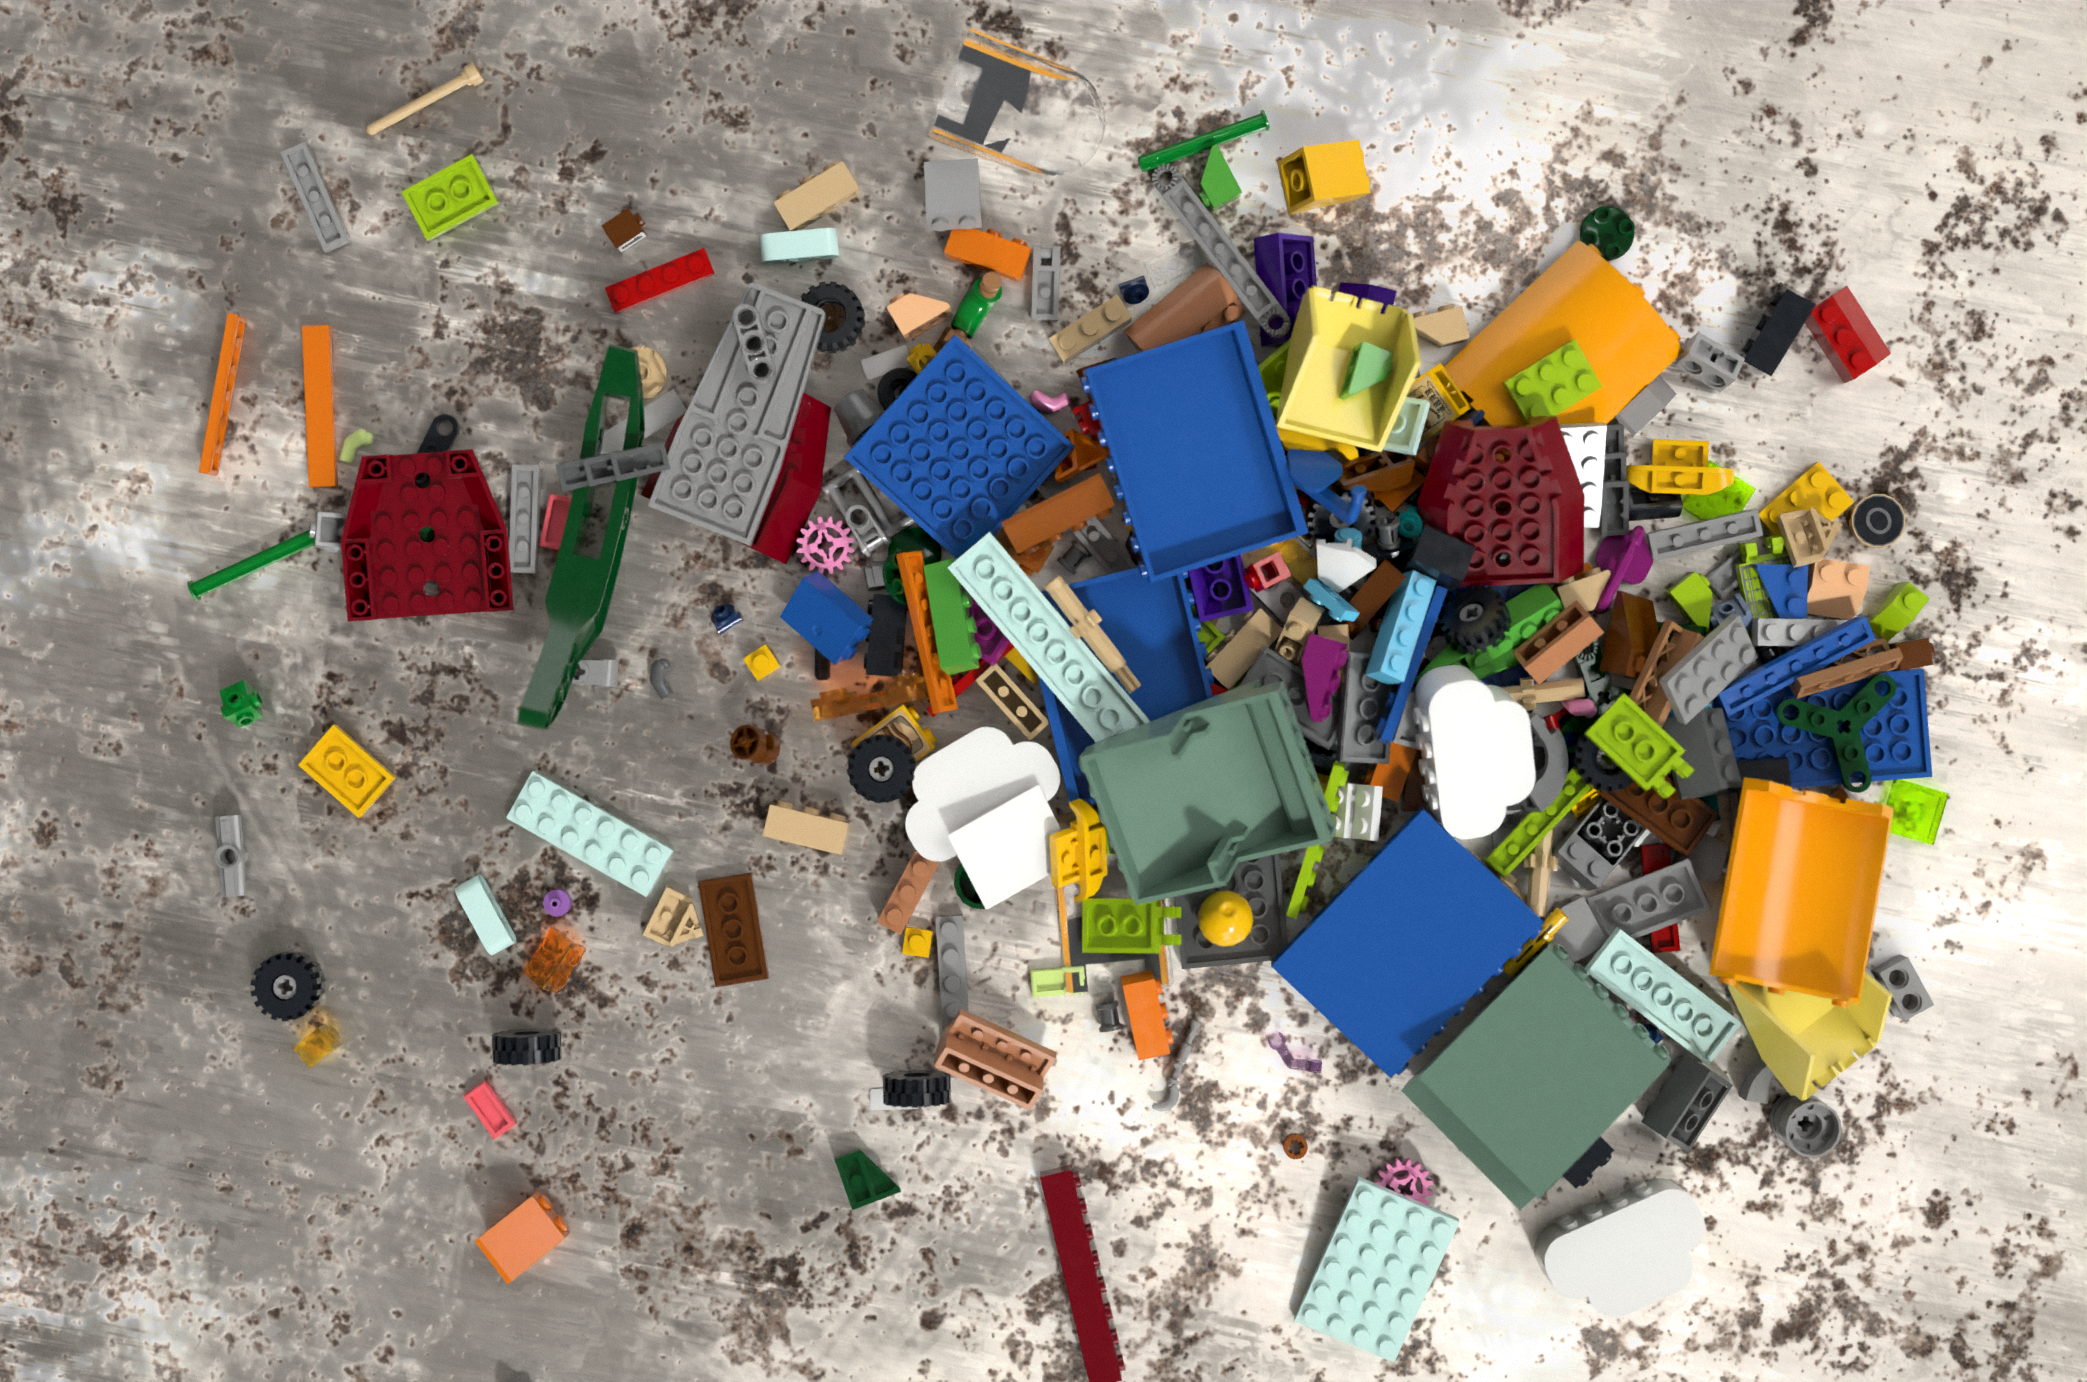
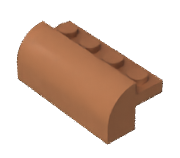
[1124,263,1246,353]
[934,1008,1057,1110]

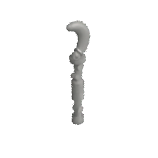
[1152,1019,1201,1112]

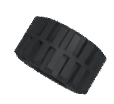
[801,281,865,353]

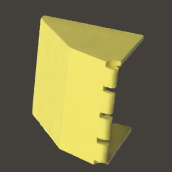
[1276,285,1421,452]
[1728,971,1892,1101]

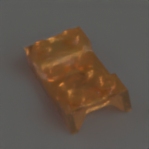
[810,672,929,721]

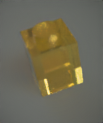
[293,1024,343,1069]

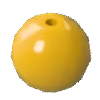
[1197,890,1254,947]

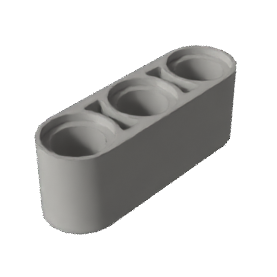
[733,304,776,385]

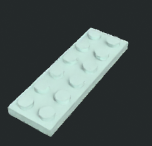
[506,771,674,897]
[1585,927,1742,1066]

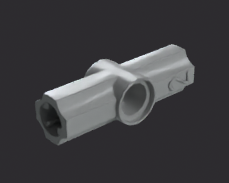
[215,815,248,897]

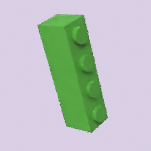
[924,558,981,675]

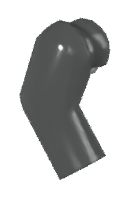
[649,658,673,700]

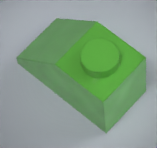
[1198,144,1242,212]
[1339,342,1393,400]

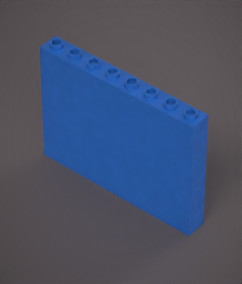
[1080,320,1308,583]
[1038,568,1217,805]
[1271,806,1544,1078]

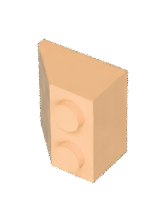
[887,293,953,342]
[1807,559,1870,620]

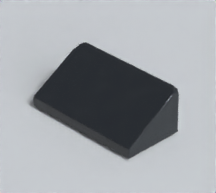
[1629,487,1683,521]

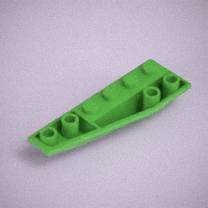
[1414,583,1564,686]

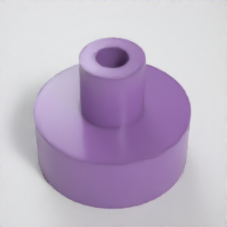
[543,889,572,916]

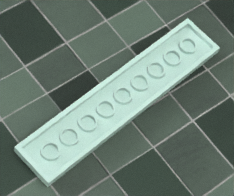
[948,532,1150,743]

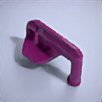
[1593,526,1653,614]

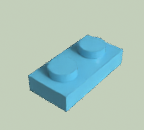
[1304,578,1360,622]

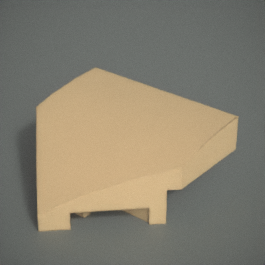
[1776,507,1843,568]
[642,885,704,947]

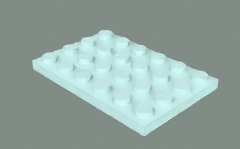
[1294,1176,1460,1362]

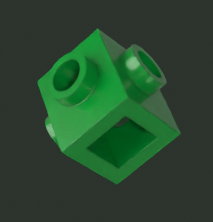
[219,680,263,728]

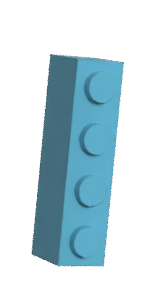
[1365,570,1436,685]

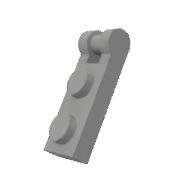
[1031,245,1061,322]

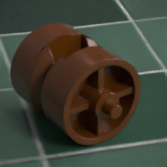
[730,725,780,766]

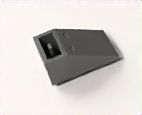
[1552,797,1646,891]

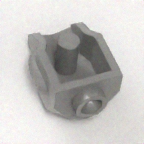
[309,511,347,553]

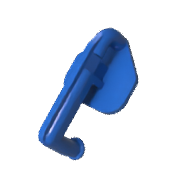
[1286,449,1367,524]

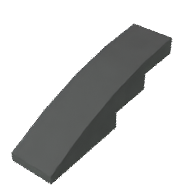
[1600,423,1629,536]
[556,442,670,492]

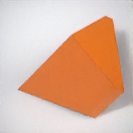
[1055,429,1109,483]

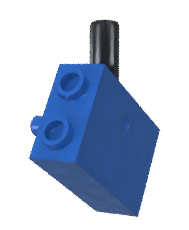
[780,570,873,680]

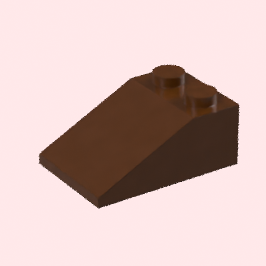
[1599,590,1661,682]

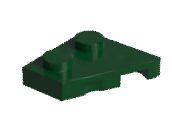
[834,1149,901,1210]

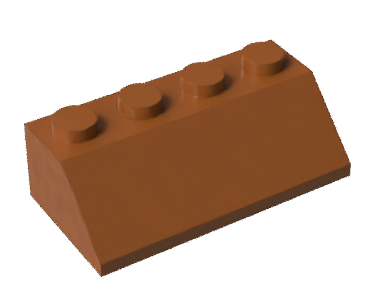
[1001,473,1115,557]

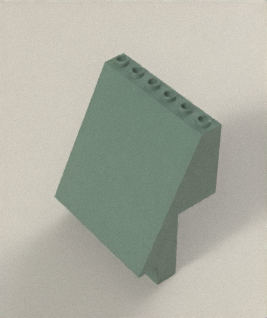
[1079,679,1337,905]
[1401,941,1671,1210]

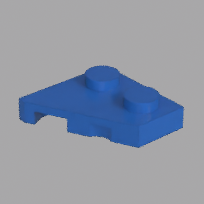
[1753,564,1808,619]

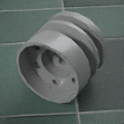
[1769,1092,1842,1158]

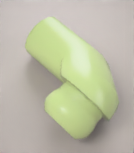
[339,429,373,463]

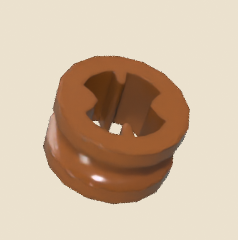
[1283,1133,1308,1160]

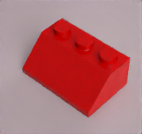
[1805,286,1891,383]

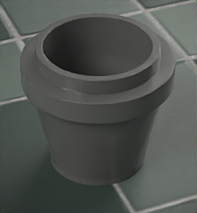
[834,389,885,449]

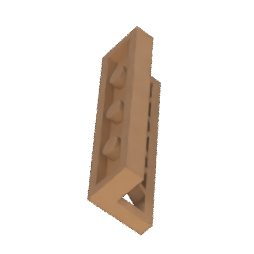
[1629,619,1704,728]
[1789,638,1904,699]

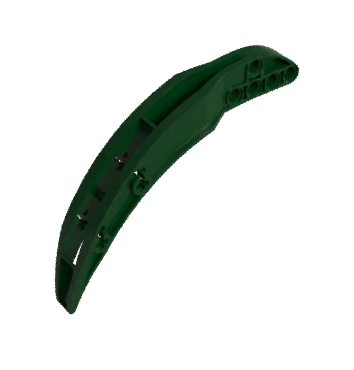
[517,344,645,730]

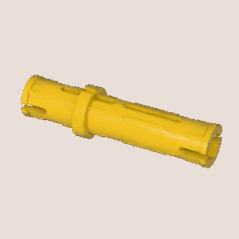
[1503,907,1569,978]

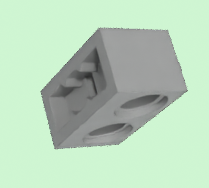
[1674,332,1745,392]
[1248,579,1307,623]
[1871,954,1934,1021]

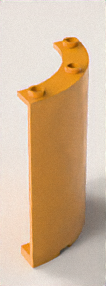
[1444,240,1684,426]
[1709,778,1894,1008]

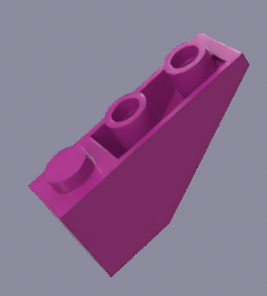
[1302,633,1348,723]

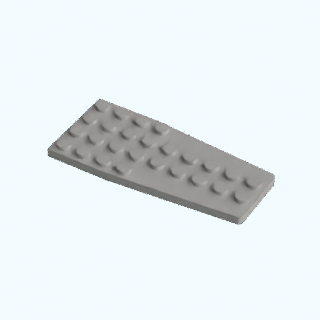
[648,283,826,546]

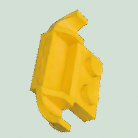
[1626,439,1735,495]
[1049,798,1108,902]

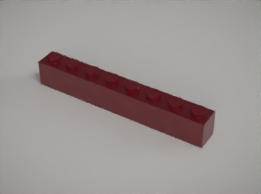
[1040,1165,1126,1382]

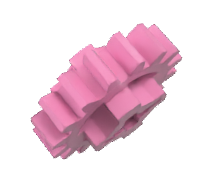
[797,516,855,574]
[1374,1157,1434,1205]

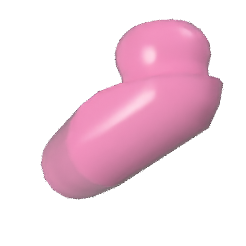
[1029,390,1071,414]

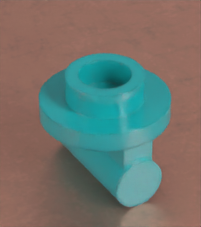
[1398,506,1423,538]

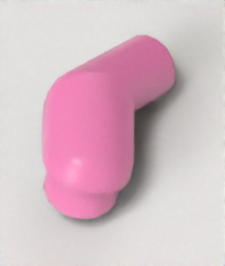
[1559,698,1598,718]

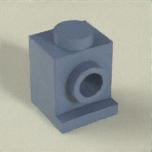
[1709,593,1752,631]

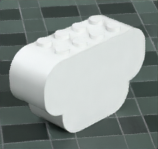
[1412,665,1535,839]
[905,726,1060,861]
[1535,1178,1705,1318]

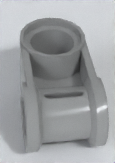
[845,505,891,557]
[572,659,619,687]

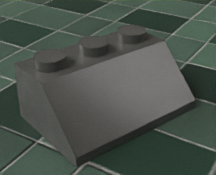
[1662,708,1742,800]
[1641,1054,1733,1153]

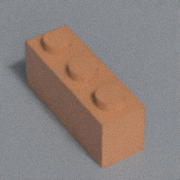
[1512,600,1604,684]
[877,850,941,935]

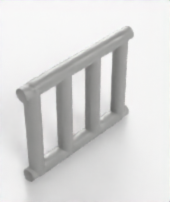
[821,466,915,554]

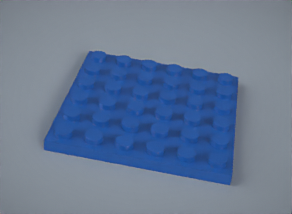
[844,334,1075,559]

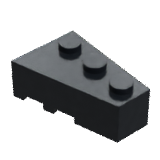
[1739,282,1816,376]
[864,594,907,677]

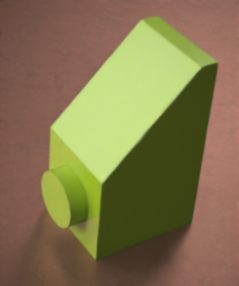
[1664,571,1713,633]
[1868,582,1930,642]

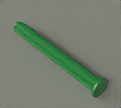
[1138,110,1270,172]
[187,530,314,601]

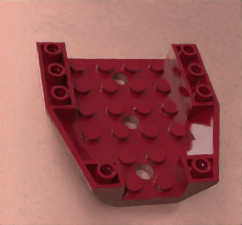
[641,393,831,565]
[1418,416,1584,587]
[341,449,514,622]

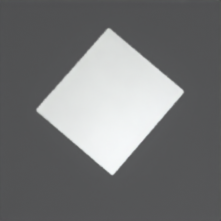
[948,785,1062,909]

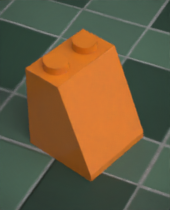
[475,1191,570,1285]

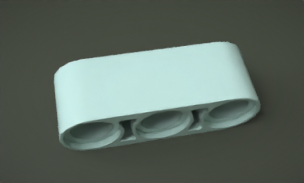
[759,228,839,264]
[455,874,517,956]

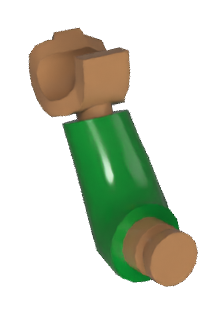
[933,272,1002,353]

